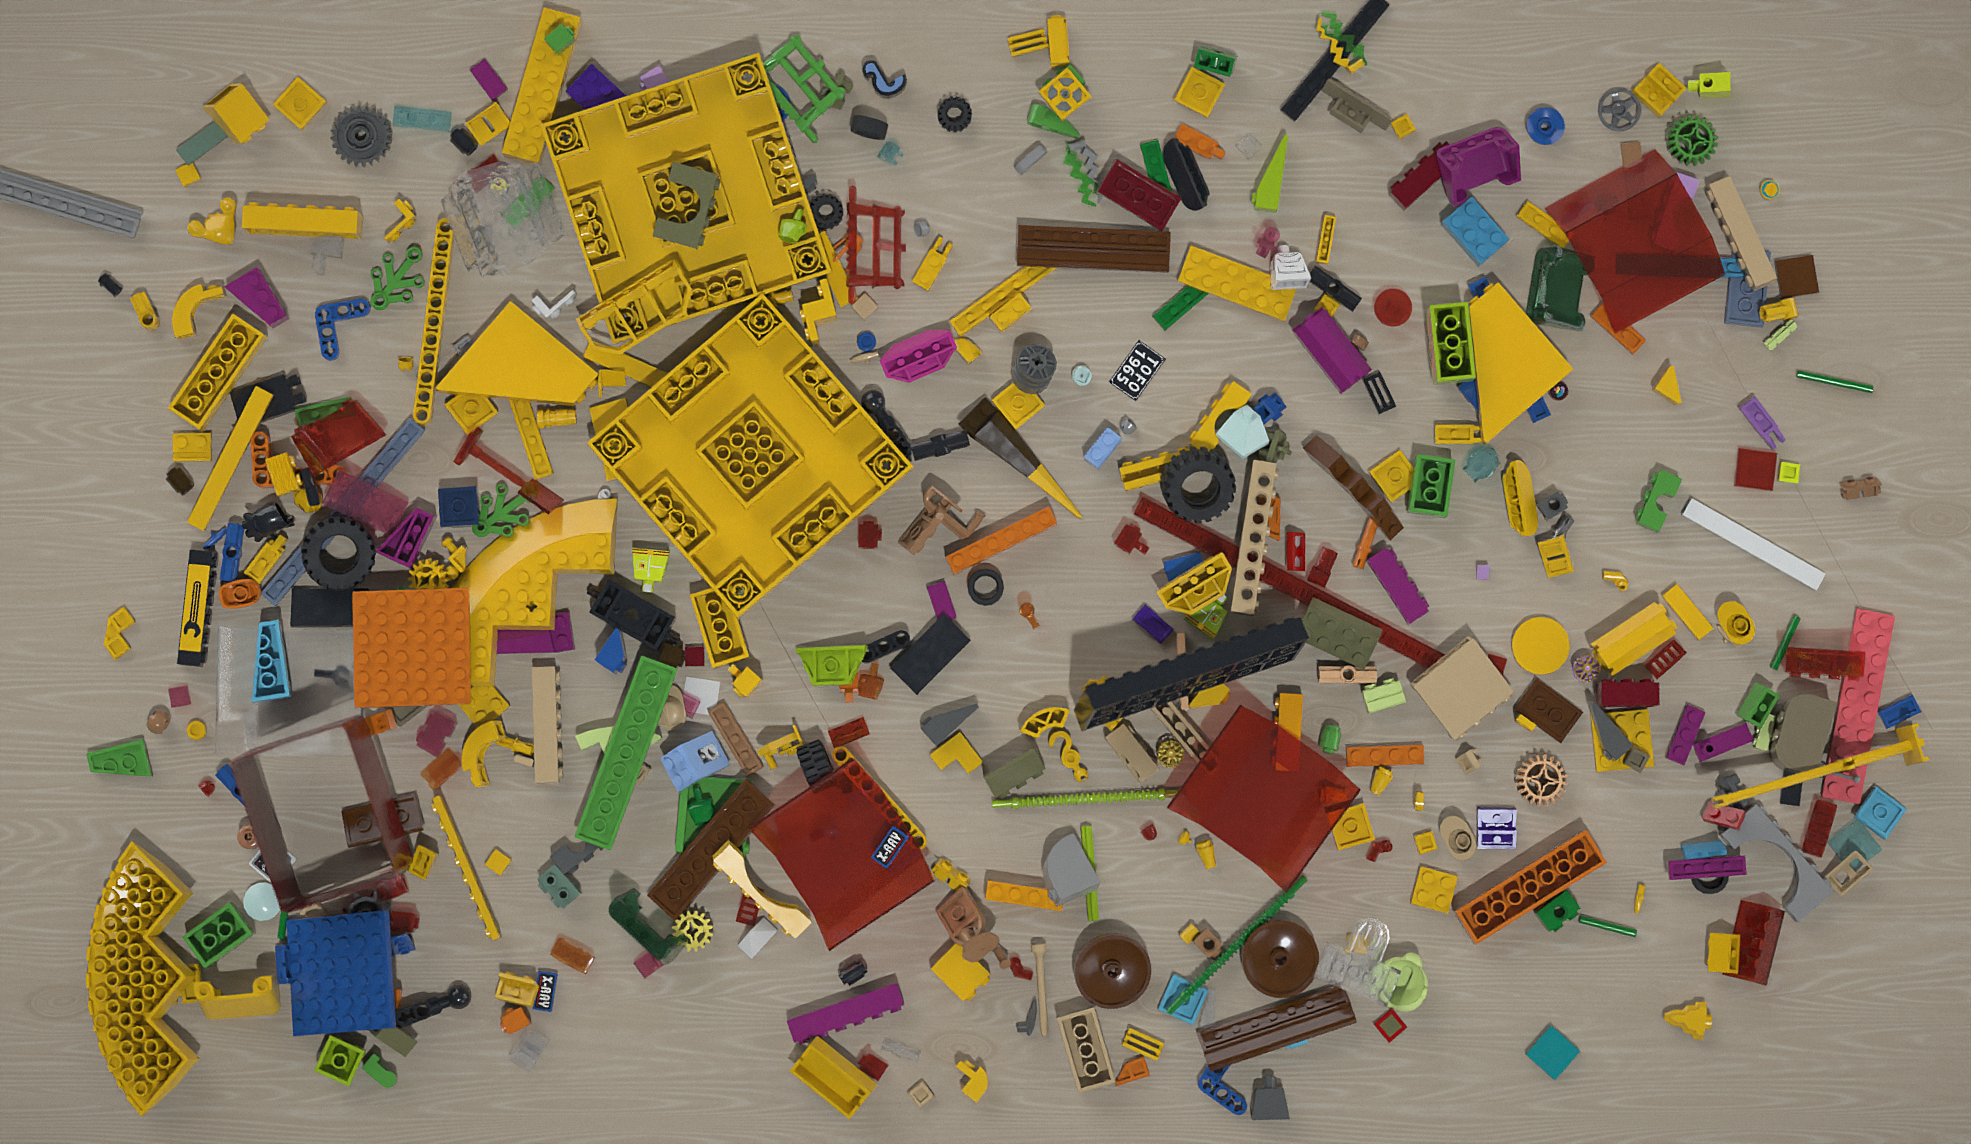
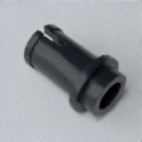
[98,273,123,297]

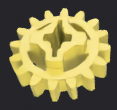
[672,910,714,952]

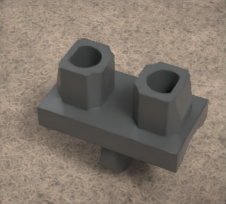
[1716,774,1750,809]

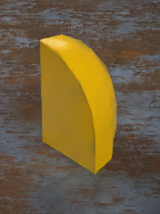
[954,338,983,365]

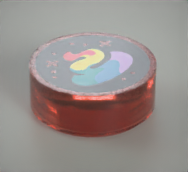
[1548,381,1568,401]

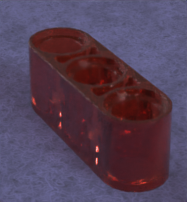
[1802,799,1837,858]

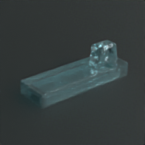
[392,106,452,132]

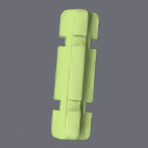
[1764,319,1797,351]

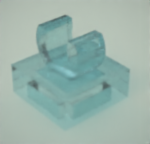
[877,141,903,165]

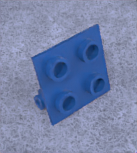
[390,933,415,956]

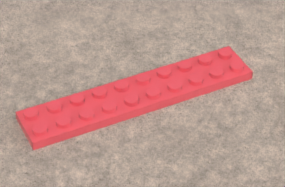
[1821,608,1895,804]

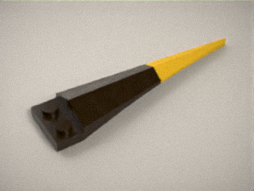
[958,397,1082,519]

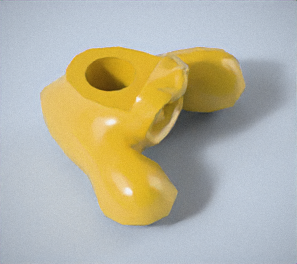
[187,197,237,245]

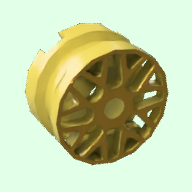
[1157,741,1184,768]

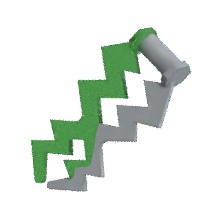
[1063,139,1103,207]

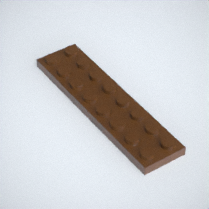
[647,779,776,921]

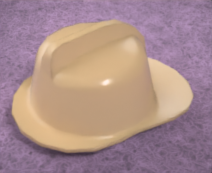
[659,685,686,731]
[1440,816,1477,860]

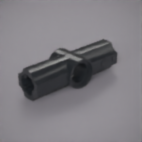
[1309,265,1362,312]
[910,430,970,461]

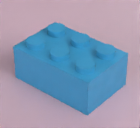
[1441,197,1510,268]

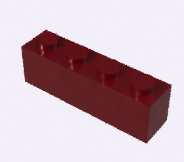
[1389,141,1450,211]

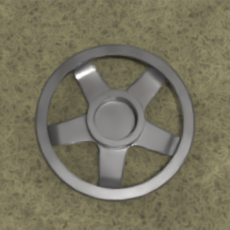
[1598,89,1641,132]

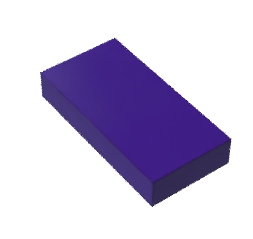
[1133,605,1174,644]

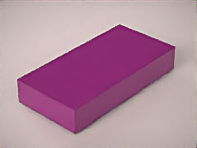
[470,59,507,101]
[926,581,957,620]

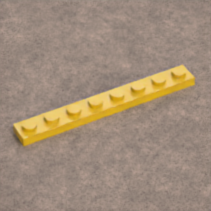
[431,795,501,940]

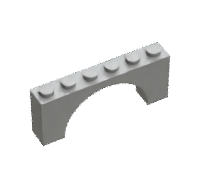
[1719,804,1834,922]

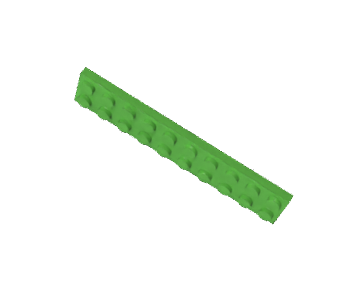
[574,656,678,851]

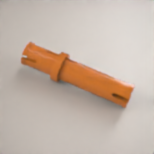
[1352,517,1377,570]

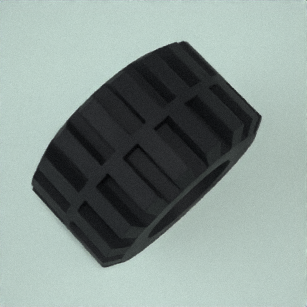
[797,739,836,792]

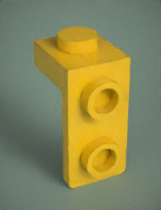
[384,199,416,243]

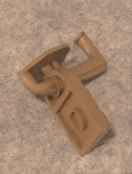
[898,485,986,555]
[936,886,1011,969]

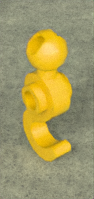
[1049,731,1089,783]

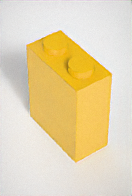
[931,943,991,1002]

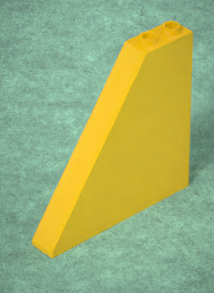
[1469,282,1573,445]
[436,301,599,406]

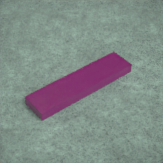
[1667,856,1747,880]

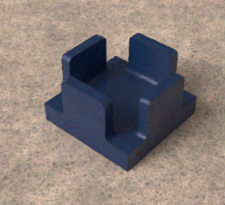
[438,486,480,528]

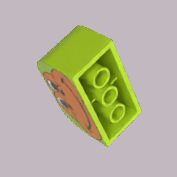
[1426,302,1476,385]

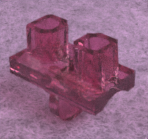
[1256,227,1280,259]

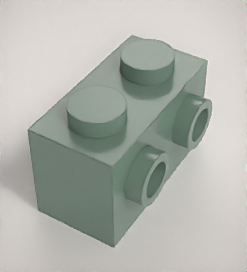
[537,864,581,909]

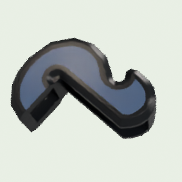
[862,60,907,99]

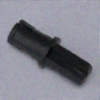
[300,467,320,506]

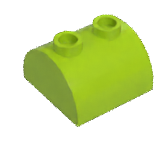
[314,1035,366,1087]

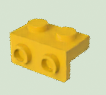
[495,971,539,1008]

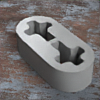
[1014,144,1047,175]

